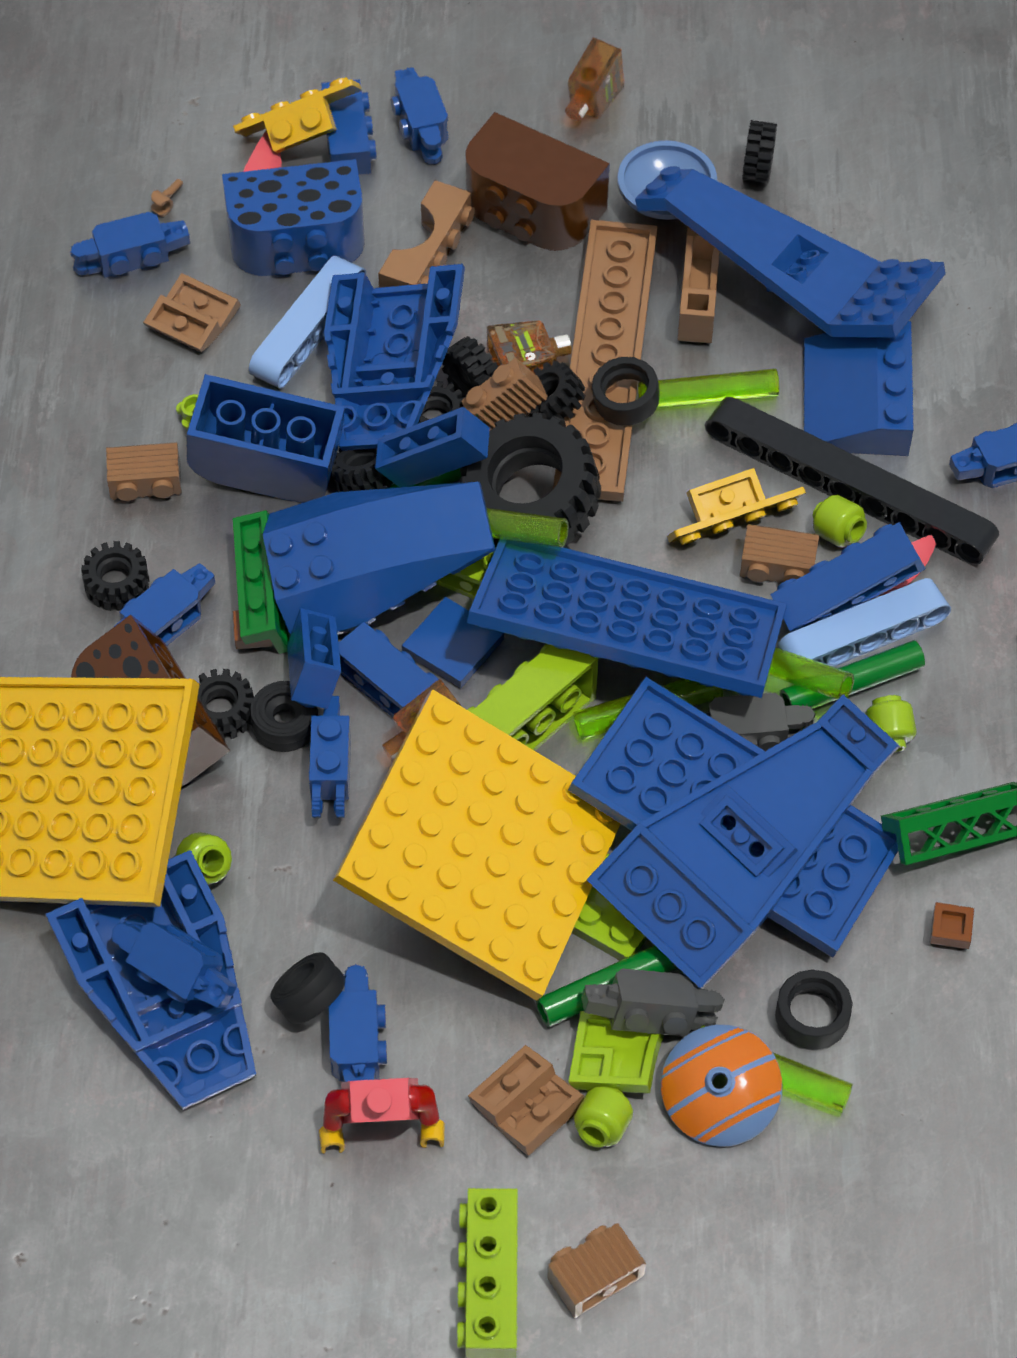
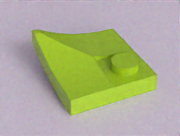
[568,1011,664,1093]

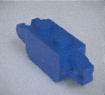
[390,67,449,165]
[70,212,190,278]
[949,423,1017,489]
[114,563,216,646]
[309,696,351,818]
[111,922,236,1008]
[329,964,387,1082]

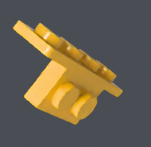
[233,77,362,153]
[667,468,806,545]

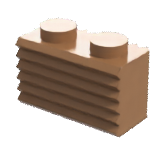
[461,357,547,430]
[106,442,181,501]
[740,524,819,583]
[547,1223,646,1318]

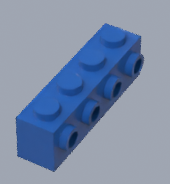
[770,522,926,632]

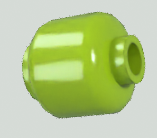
[812,495,867,547]
[865,695,917,753]
[176,832,232,884]
[574,1086,633,1147]

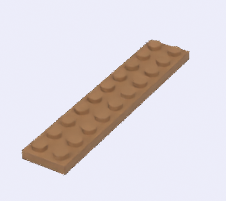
[553,220,658,502]

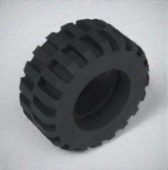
[459,413,601,547]

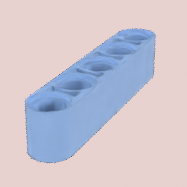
[249,255,366,388]
[777,578,951,679]

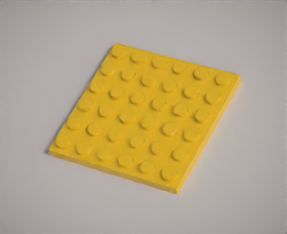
[0,677,200,907]
[333,689,620,1001]

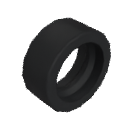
[592,357,660,426]
[775,969,853,1050]

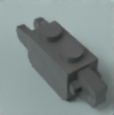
[707,692,816,751]
[581,968,725,1036]

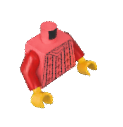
[319,1078,445,1154]

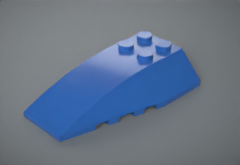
[324,264,465,451]
[263,482,496,635]
[46,850,256,1110]

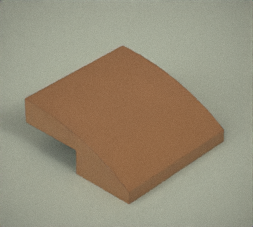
[143,273,241,353]
[468,1045,584,1156]

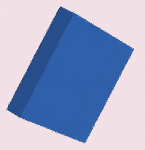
[402,596,504,689]

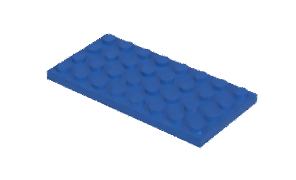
[467,532,787,698]
[568,677,898,958]

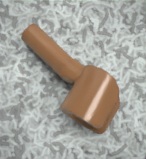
[151,179,183,217]

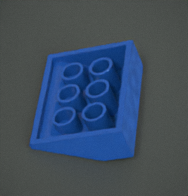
[804,321,914,456]

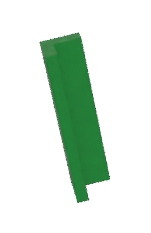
[233,510,289,654]
[881,782,1017,865]

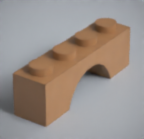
[378,180,475,288]
[678,227,720,343]

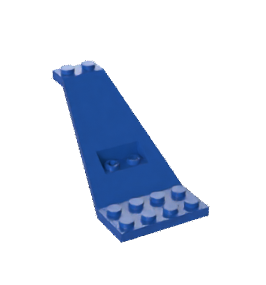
[635,166,946,337]
[587,694,900,989]

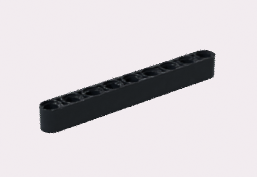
[705,397,999,565]

